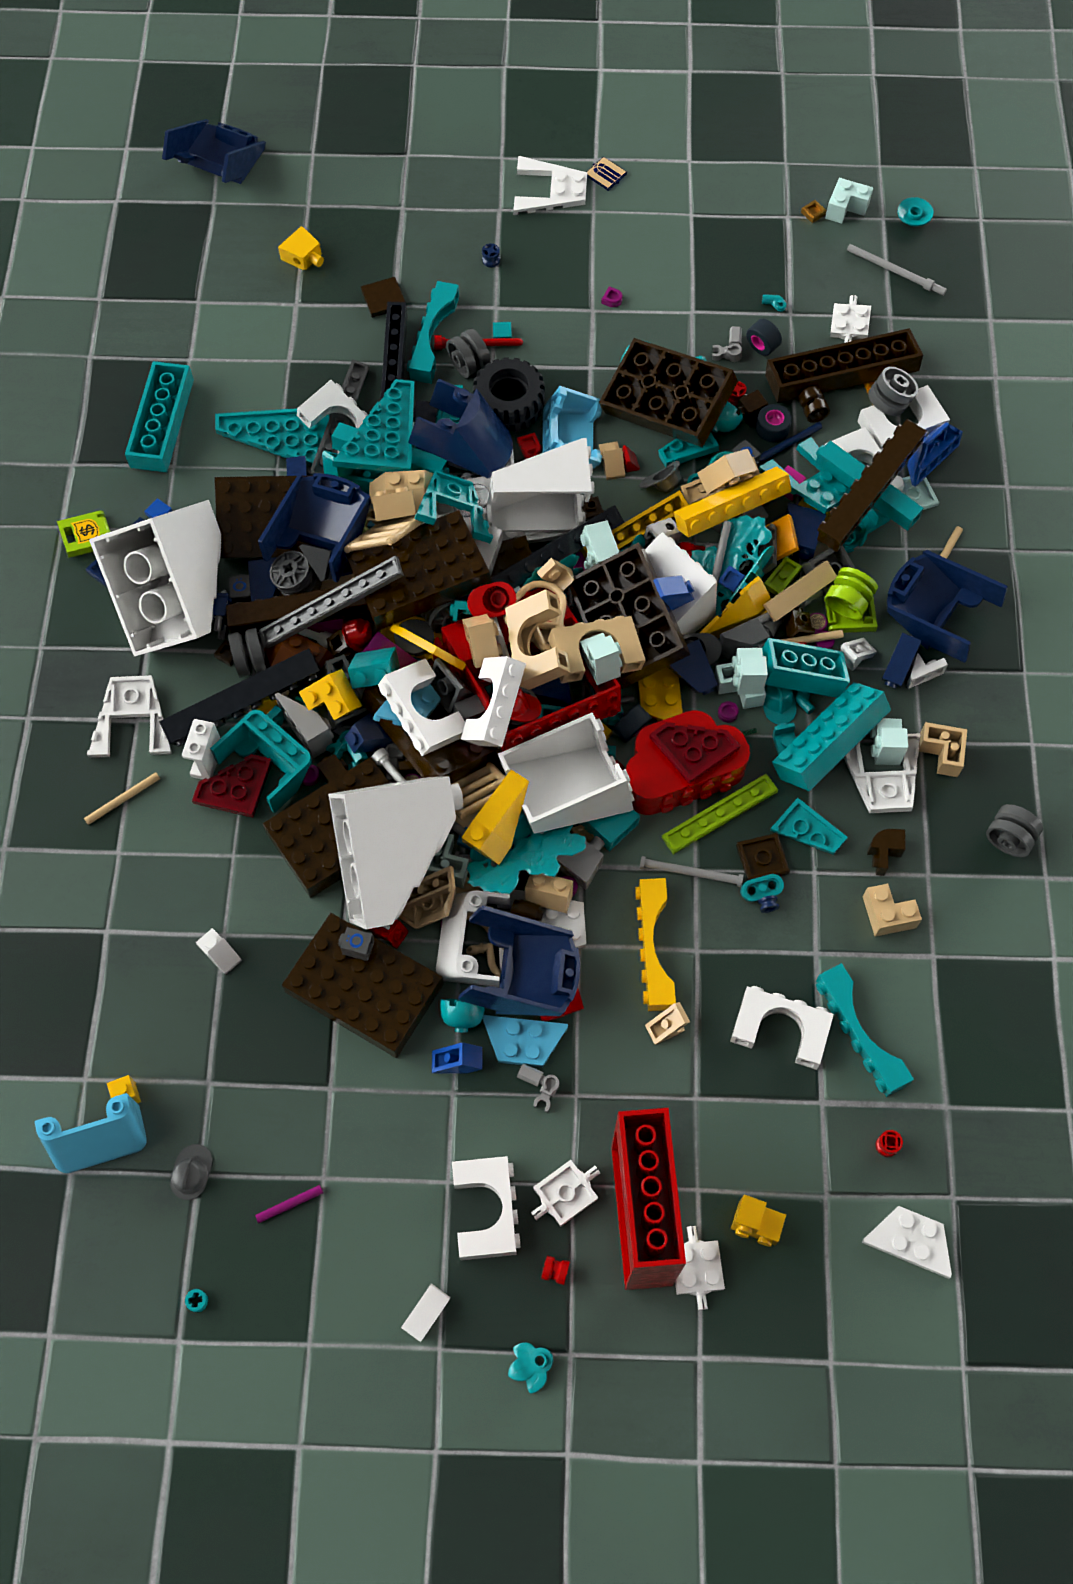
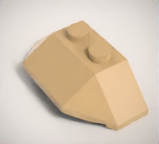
[369,470,440,513]
[399,866,456,929]

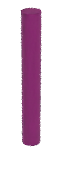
[255,1185,323,1223]

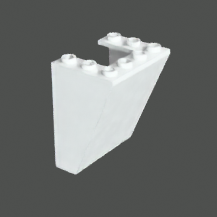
[485,438,594,532]
[645,532,717,635]
[498,713,635,834]

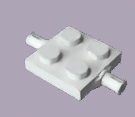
[830,295,871,343]
[531,1160,600,1227]
[675,1226,725,1310]

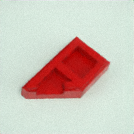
[517,432,542,460]

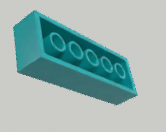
[125,361,194,473]
[772,682,891,791]

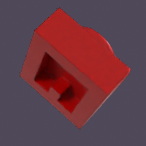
[369,919,409,949]

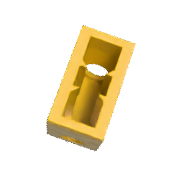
[278,226,324,270]

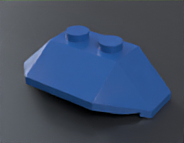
[907,422,963,487]

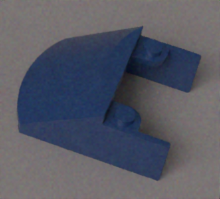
[162,119,266,184]
[408,379,513,479]
[258,473,371,582]
[887,550,1008,663]
[458,906,580,1016]

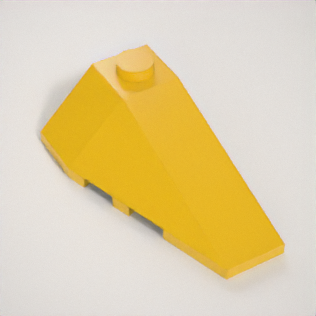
[700,576,771,638]
[461,770,529,865]

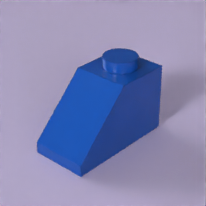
[653,575,695,611]
[432,1042,482,1073]

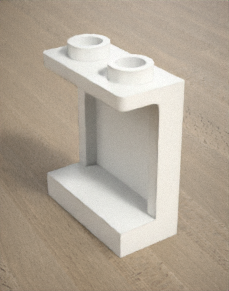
[182,719,221,779]

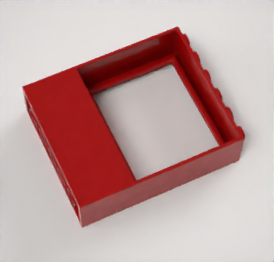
[441,588,621,751]
[611,1108,686,1290]

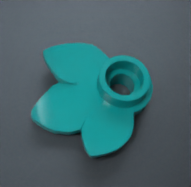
[508,1342,553,1393]

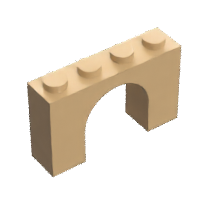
[505,589,570,690]
[548,616,646,684]

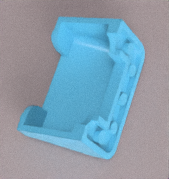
[542,386,602,469]
[34,1093,147,1173]

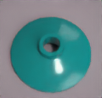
[897,197,934,226]

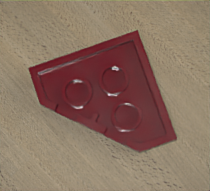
[649,722,740,784]
[192,754,272,818]

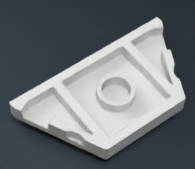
[862,1206,952,1279]

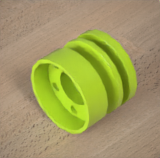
[824,567,878,620]

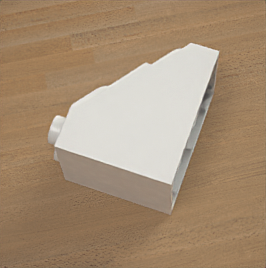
[89,500,221,656]
[328,776,463,929]

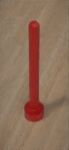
[434,335,523,350]

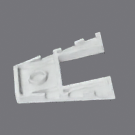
[514,156,587,215]
[87,675,172,758]
[844,733,920,813]
[497,889,586,970]

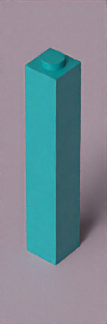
[331,422,450,474]
[815,440,924,531]

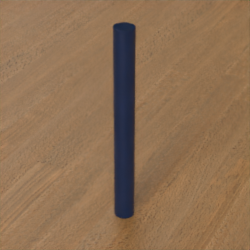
[760,422,822,463]

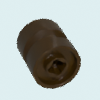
[798,386,830,423]

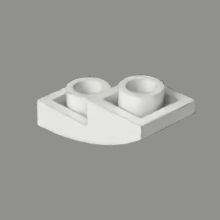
[401,1283,451,1342]

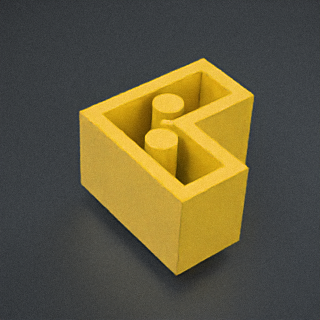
[299,669,362,720]
[731,1194,786,1247]

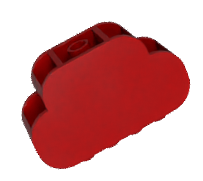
[626,710,750,815]

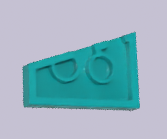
[658,433,719,467]
[770,798,848,855]

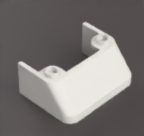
[436,890,511,987]

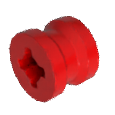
[728,381,747,406]

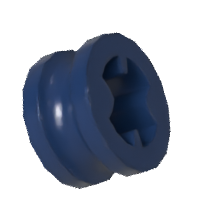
[758,895,780,913]

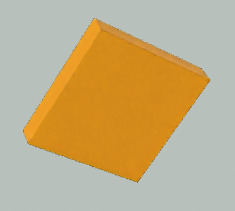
[765,514,799,561]

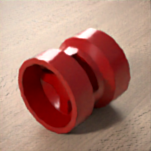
[876,1130,903,1157]
[541,1255,570,1285]

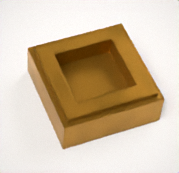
[801,200,827,223]

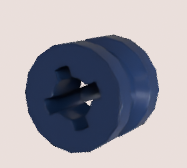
[482,243,500,268]

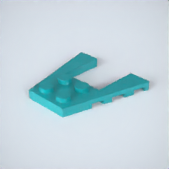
[759,437,851,514]
[414,470,493,544]

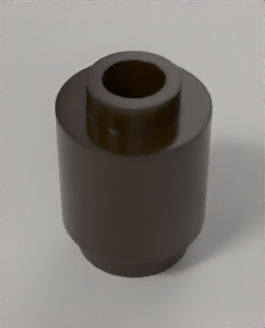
[510,899,544,922]

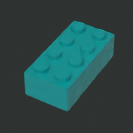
[762,638,850,698]

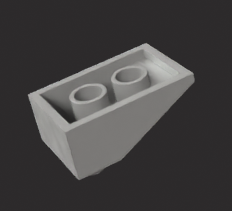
[275,693,334,759]

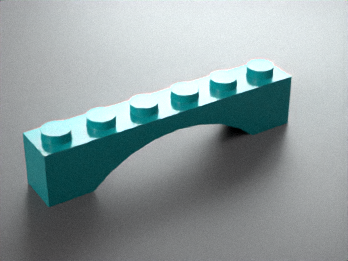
[407,281,460,384]
[816,963,914,1097]

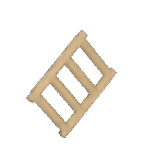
[344,515,424,553]
[453,762,506,821]

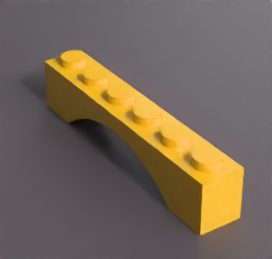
[635,878,676,1011]

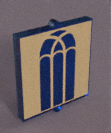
[587,157,627,191]

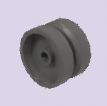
[446,328,491,378]
[868,367,919,416]
[228,628,267,678]
[986,804,1043,857]

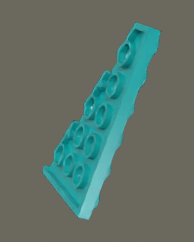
[333,379,415,472]
[215,408,330,467]

